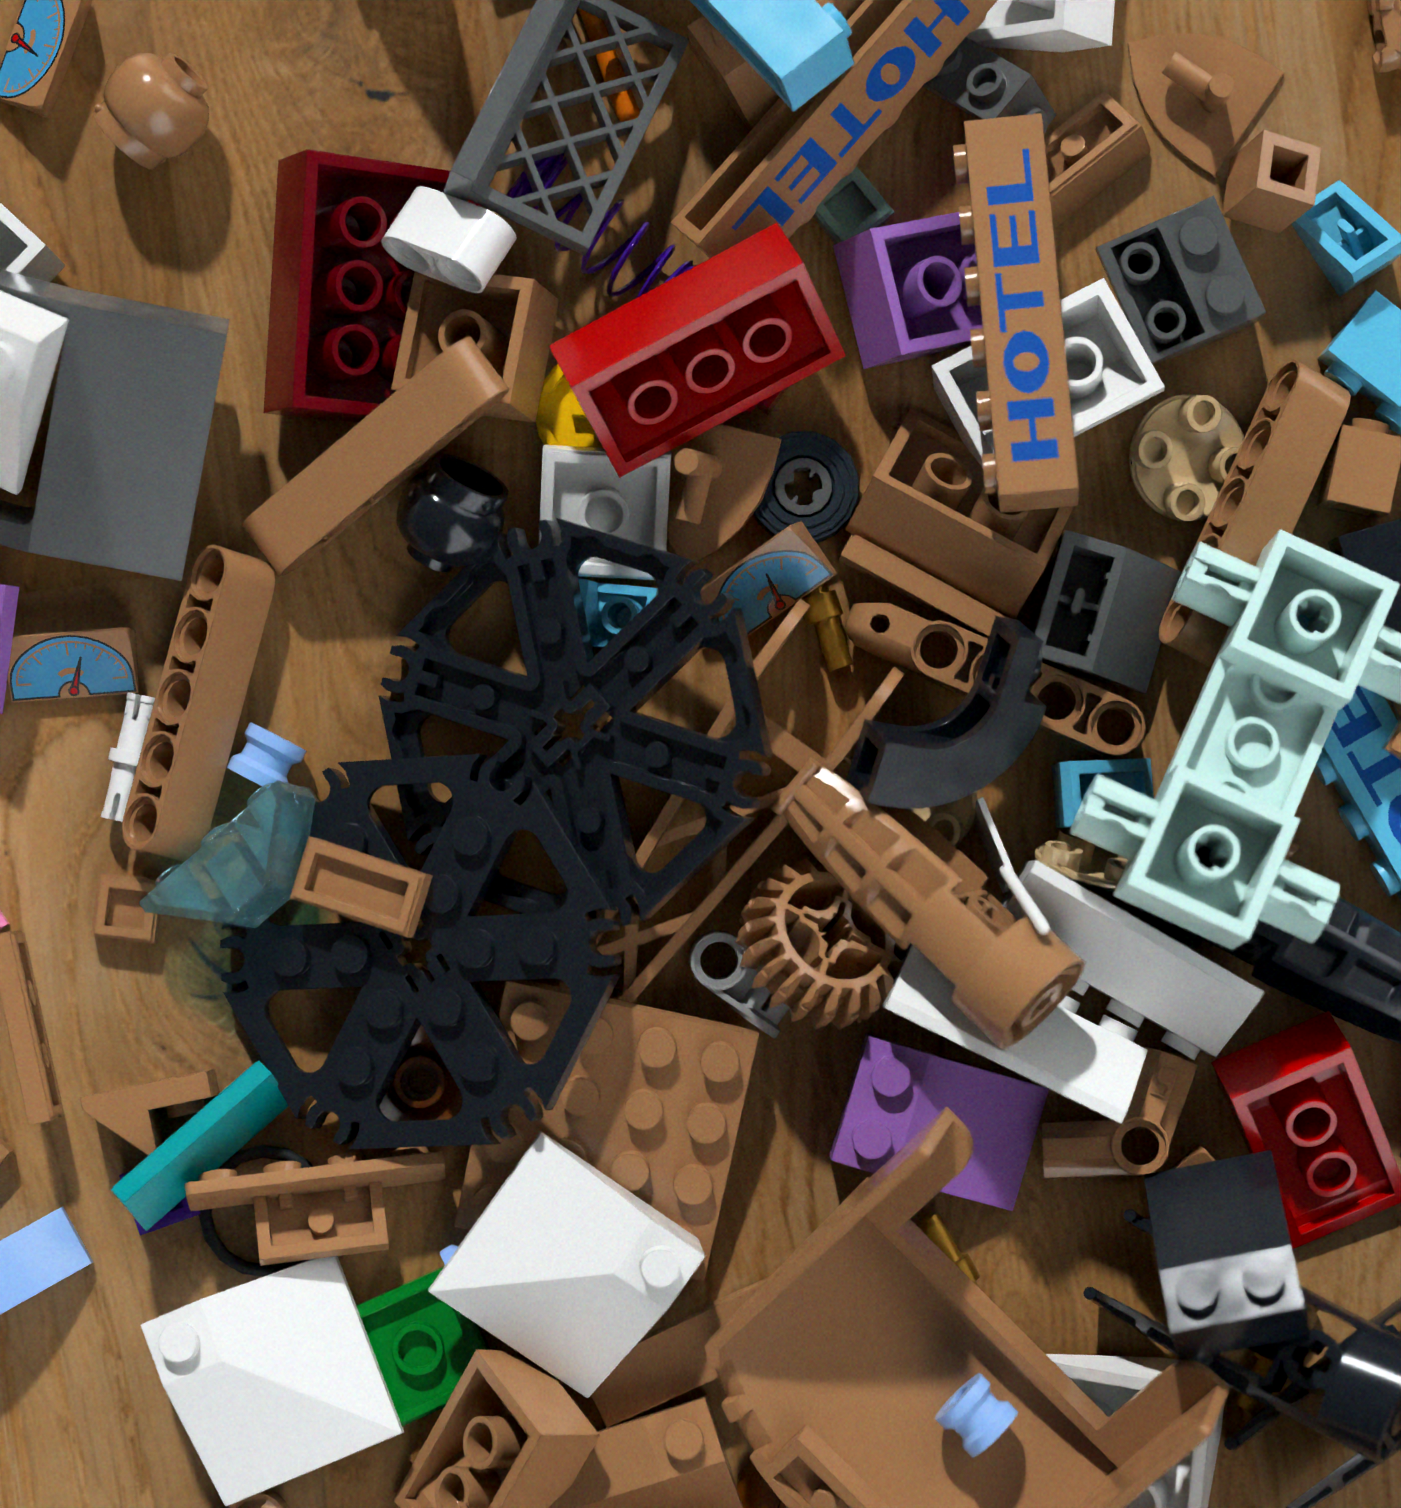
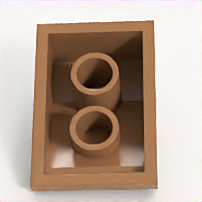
[393,1349,600,1508]

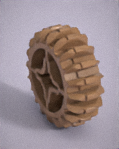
[735,858,909,1030]

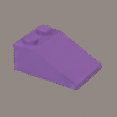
[833,212,982,369]
[829,1033,1049,1211]

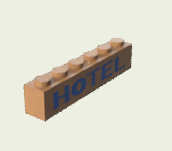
[671,0,998,258]
[953,113,1079,513]

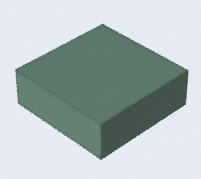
[813,166,894,244]

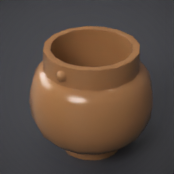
[93,52,209,170]

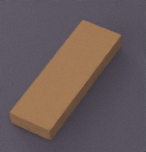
[838,534,1007,639]
[0,931,64,1125]

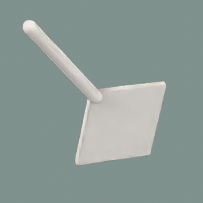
[973,797,1050,935]

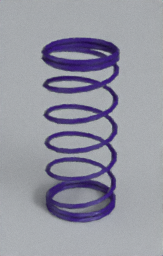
[507,153,697,298]

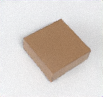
[91,873,165,944]

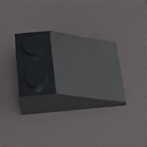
[1144,1150,1311,1360]

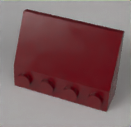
[264,149,482,422]

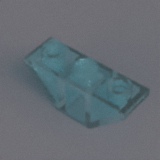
[139,780,315,928]

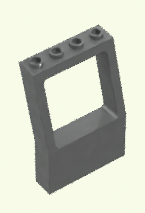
[0,269,230,581]

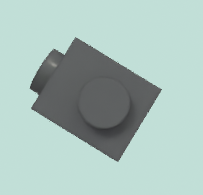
[922,37,1057,134]

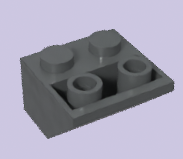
[1095,196,1266,364]
[1031,530,1181,694]

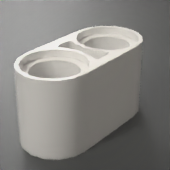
[381,186,516,293]

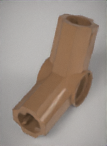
[1041,1046,1198,1179]

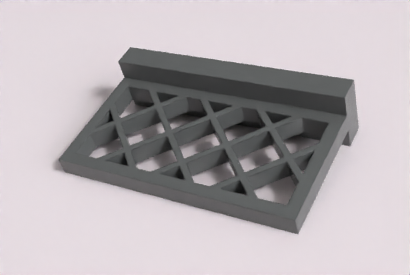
[443,0,690,256]

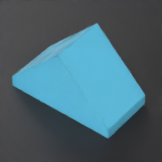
[1291,180,1401,297]
[1051,758,1154,828]

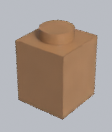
[1223,130,1321,234]
[1316,418,1401,519]

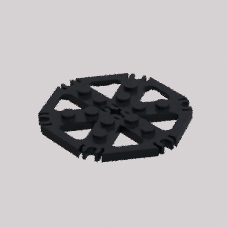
[378,518,773,926]
[220,754,622,1149]

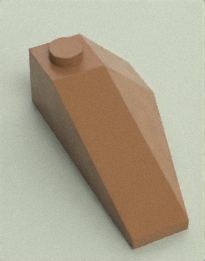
[548,1395,743,1508]

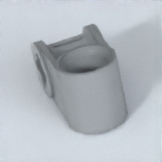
[689,930,790,1039]

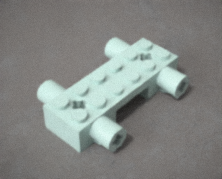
[1070,529,1401,950]

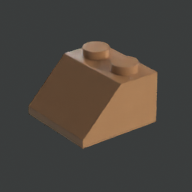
[391,272,559,423]

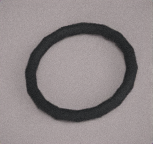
[198,1145,314,1277]

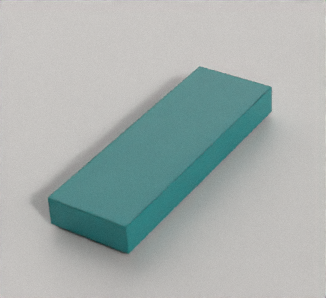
[111,1061,289,1231]

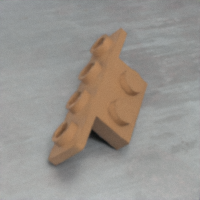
[185,1147,445,1266]

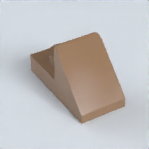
[80,1068,220,1155]

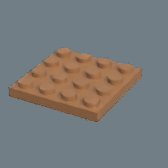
[454,980,759,1281]

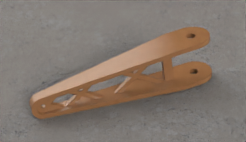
[557,599,904,1003]

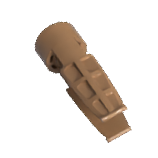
[771,757,1085,1050]

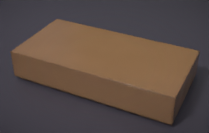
[290,837,433,938]

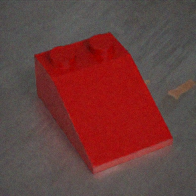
[1211,1011,1401,1249]

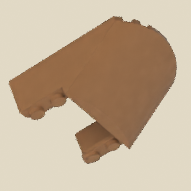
[704,1107,1230,1508]

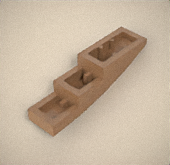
[591,1277,769,1427]

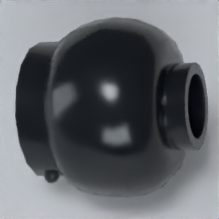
[396,454,509,572]

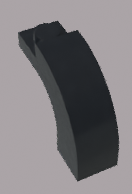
[847,616,1047,809]

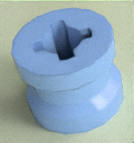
[227,722,307,796]
[934,1373,1018,1457]

